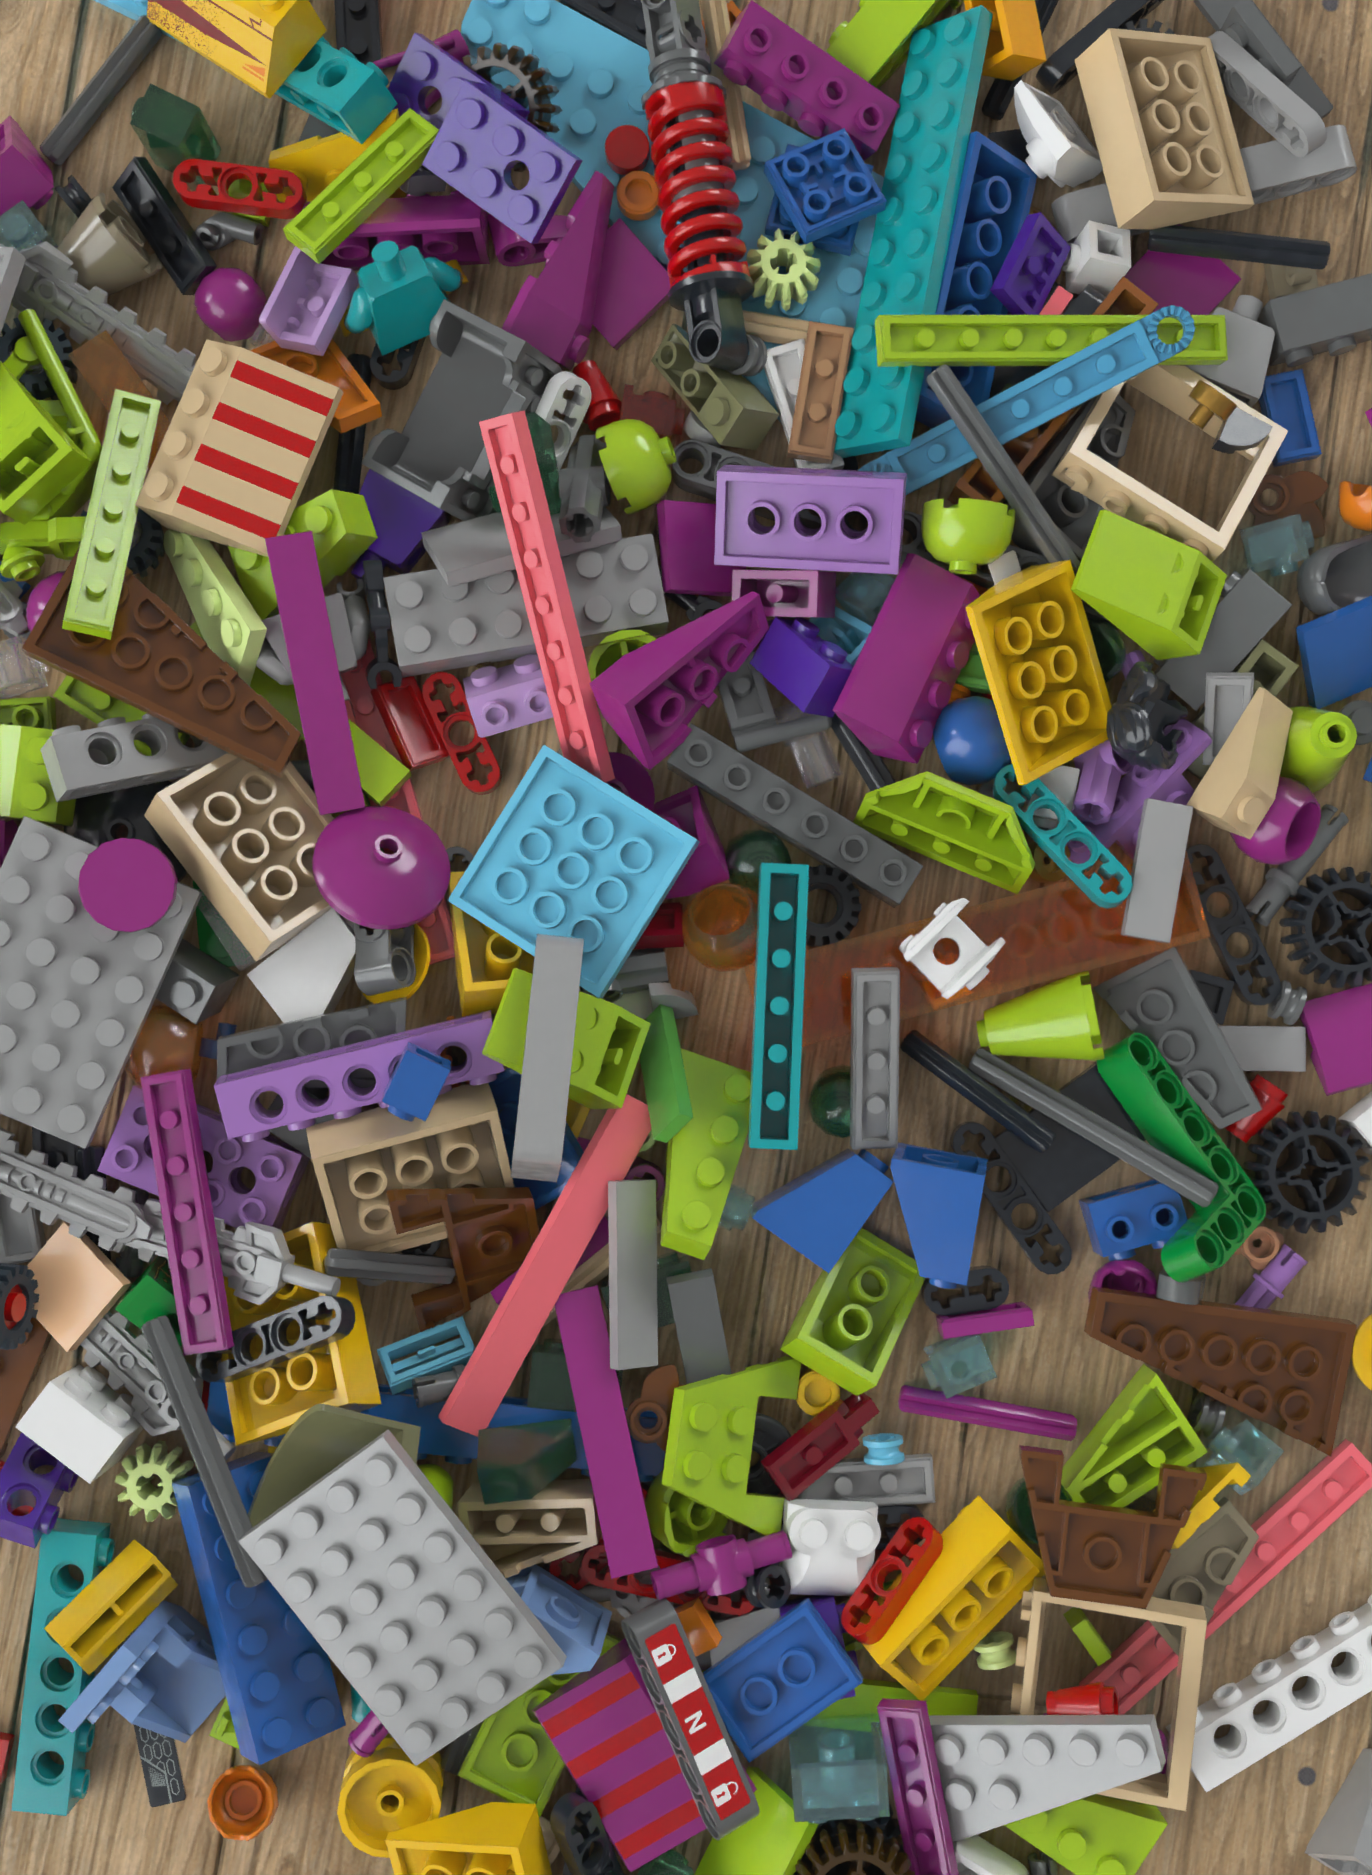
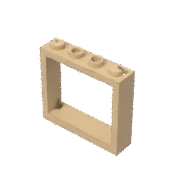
[1052,365,1288,562]
[1010,1577,1207,1811]

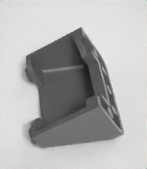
[361,299,562,521]

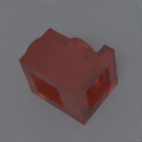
[619,384,686,445]

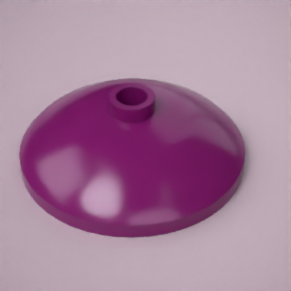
[312,806,451,930]

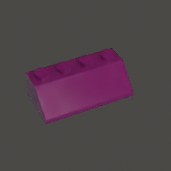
[302,190,490,271]
[833,553,981,764]

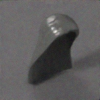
[1297,534,1372,616]

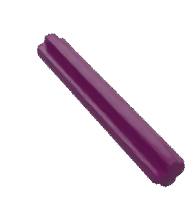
[898,1385,1077,1441]

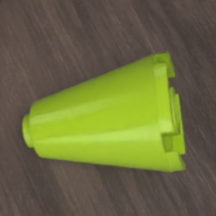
[1280,706,1357,793]
[976,970,1105,1061]

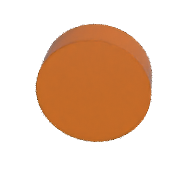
[617,171,660,221]

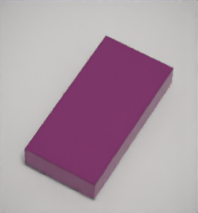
[936,1301,1035,1339]

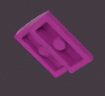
[1300,983,1372,1096]

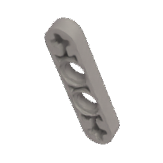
[1207,31,1327,158]

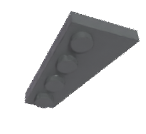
[1093,946,1263,1129]
[217,997,407,1088]

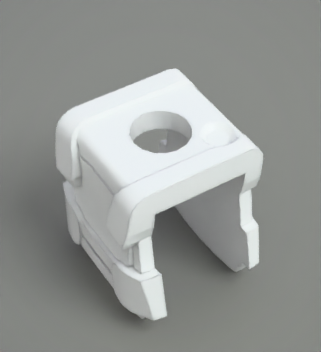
[899,898,1006,999]

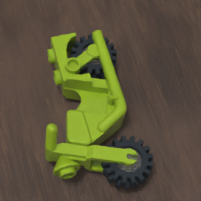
[0,309,165,582]

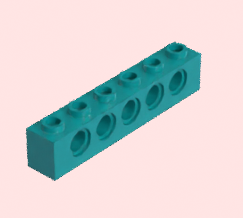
[11,1518,115,1816]

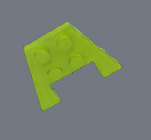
[662,1356,801,1537]

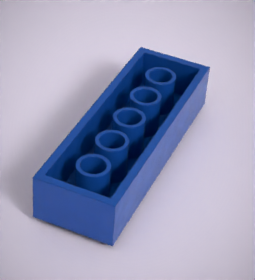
[915,131,1037,429]
[172,1451,346,1765]

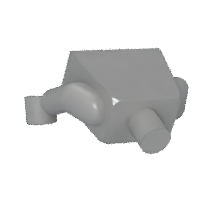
[256,579,370,701]

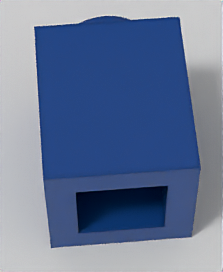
[382,1042,451,1122]

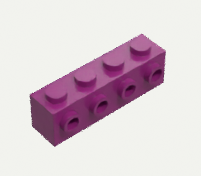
[714,0,900,161]

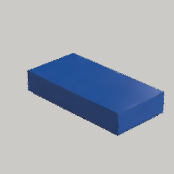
[1259,369,1322,467]

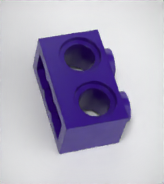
[0,1432,79,1548]

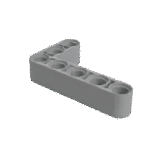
[510,934,584,1182]

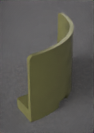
[235,1404,421,1569]

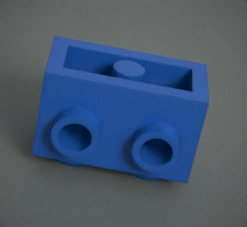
[1079,1179,1187,1261]

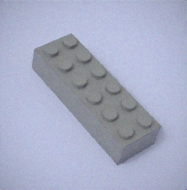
[383,534,669,677]

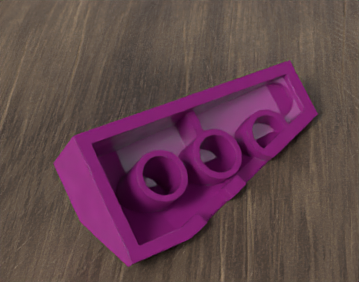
[0,116,54,225]
[501,171,614,371]
[589,591,769,770]
[652,785,730,899]

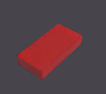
[370,676,450,771]

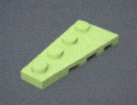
[163,529,267,686]

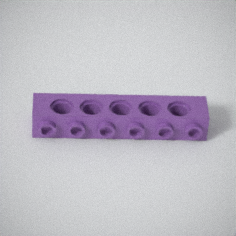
[214,1010,505,1142]

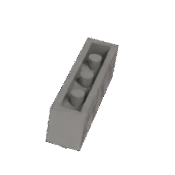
[40,714,228,802]

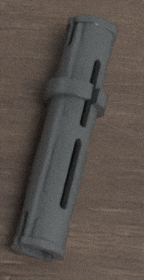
[1245,804,1349,926]

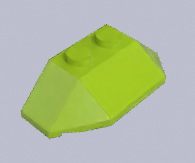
[853,771,1035,894]

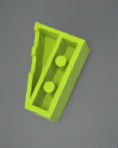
[1061,1364,1208,1508]

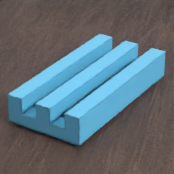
[377,1316,475,1395]

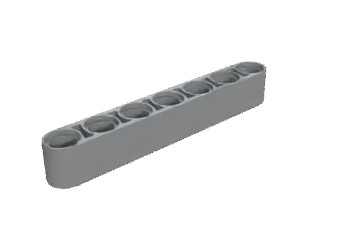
[1051,125,1357,244]

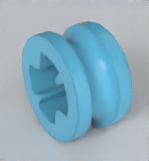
[862,1433,905,1466]

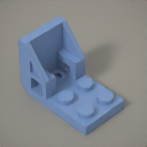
[504,1564,612,1675]
[58,1600,226,1743]

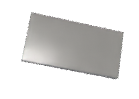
[421,496,622,587]

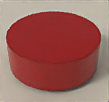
[605,125,650,175]

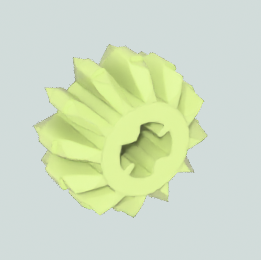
[746,228,821,312]
[115,1441,194,1522]

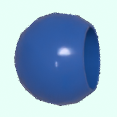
[933,696,1012,785]

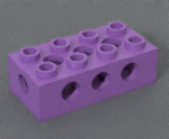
[714,465,907,574]
[97,1085,310,1229]

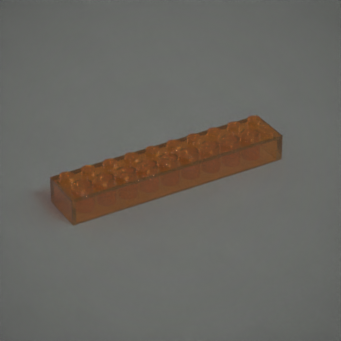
[742,851,1211,1047]

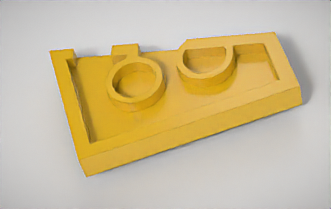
[268,108,407,202]

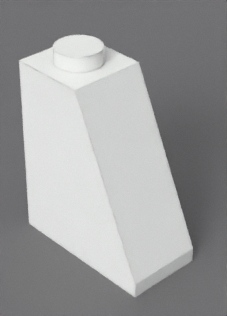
[247,908,356,1023]

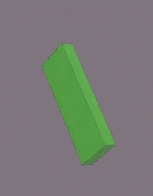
[639,1004,693,1143]

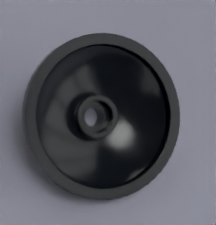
[64,780,188,882]

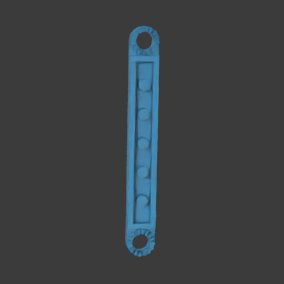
[858,305,1195,495]

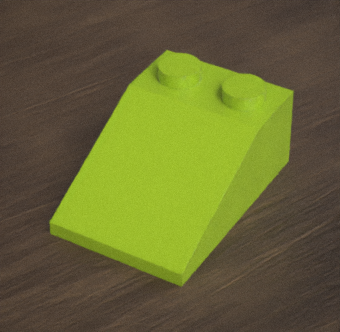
[0,724,76,827]
[780,1228,925,1396]

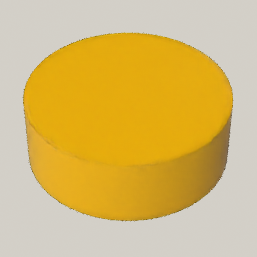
[796,1369,840,1416]

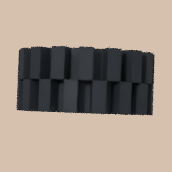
[806,865,862,947]

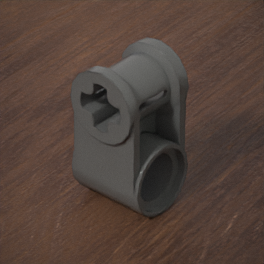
[354,923,416,996]

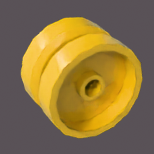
[337,1733,444,1858]

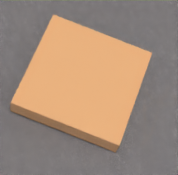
[27,1221,132,1352]

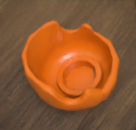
[1338,481,1372,532]
[207,1765,279,1841]

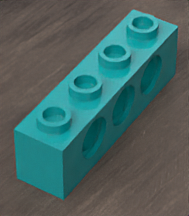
[274,37,398,144]

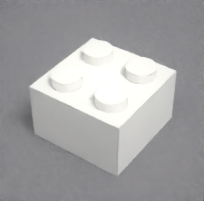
[15,1365,143,1484]

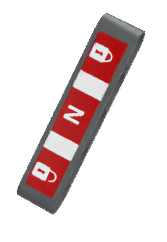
[621,1598,760,1840]

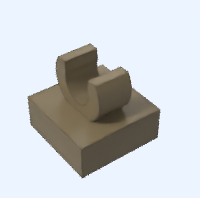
[1263,263,1319,300]

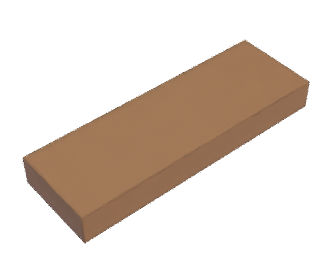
[787,321,854,464]

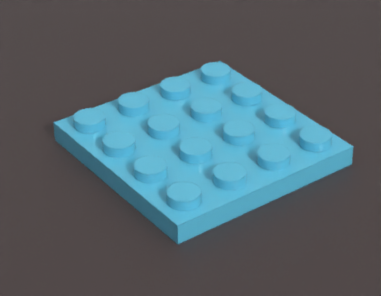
[447,745,700,998]

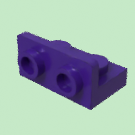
[990,212,1071,315]

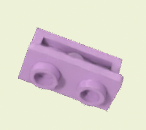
[259,246,359,356]
[463,654,553,738]

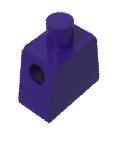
[351,469,449,581]

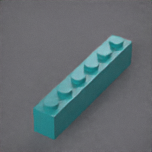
[748,863,809,1150]

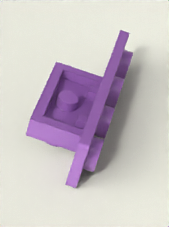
[1067,718,1212,864]

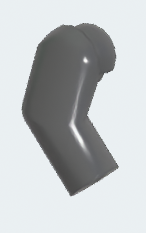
[195,212,263,251]

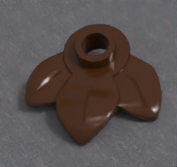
[1248,471,1329,559]
[626,1364,689,1453]

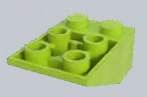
[0,360,92,525]
[1071,509,1227,660]
[482,968,651,1109]

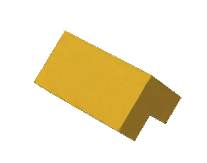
[44,1539,178,1675]

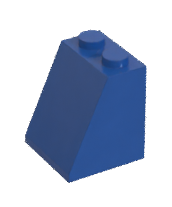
[890,1142,988,1289]
[749,1148,894,1273]

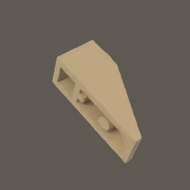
[1187,687,1293,839]

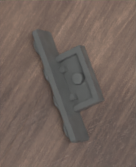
[1194,0,1333,119]

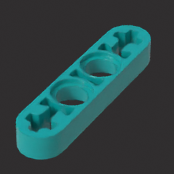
[992,764,1133,908]

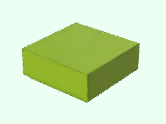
[1063,1607,1111,1666]

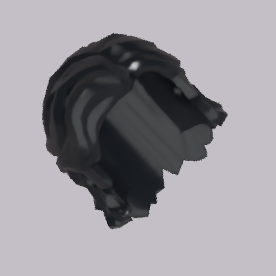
[1106,661,1188,771]

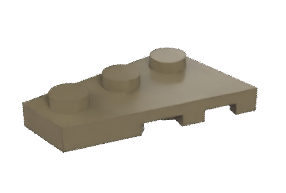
[1149,1496,1259,1657]

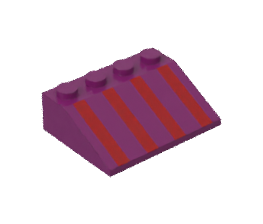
[532,1638,757,1872]

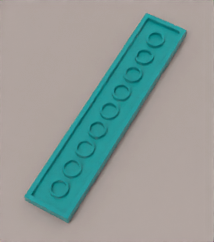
[834,5,993,458]

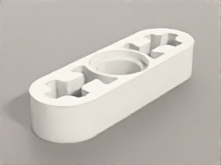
[529,371,592,495]

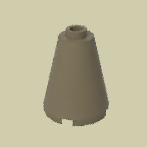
[57,192,163,296]

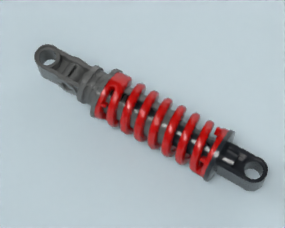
[641,0,754,371]

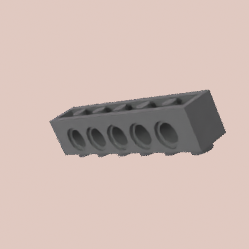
[667,723,923,908]

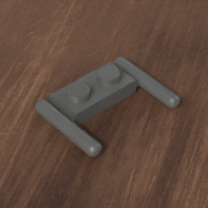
[717,617,832,753]

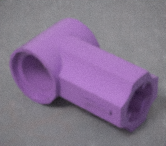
[1071,740,1135,825]

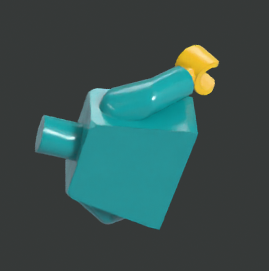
[339,241,469,356]

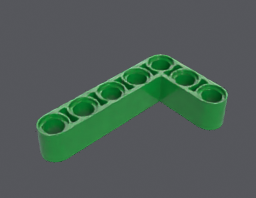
[1097,1033,1266,1283]

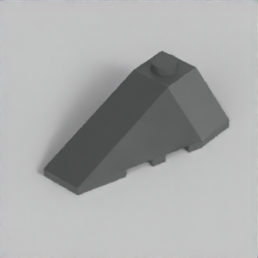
[1003,394,1136,563]

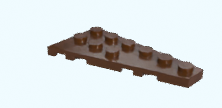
[21,546,301,778]
[1084,1286,1357,1456]

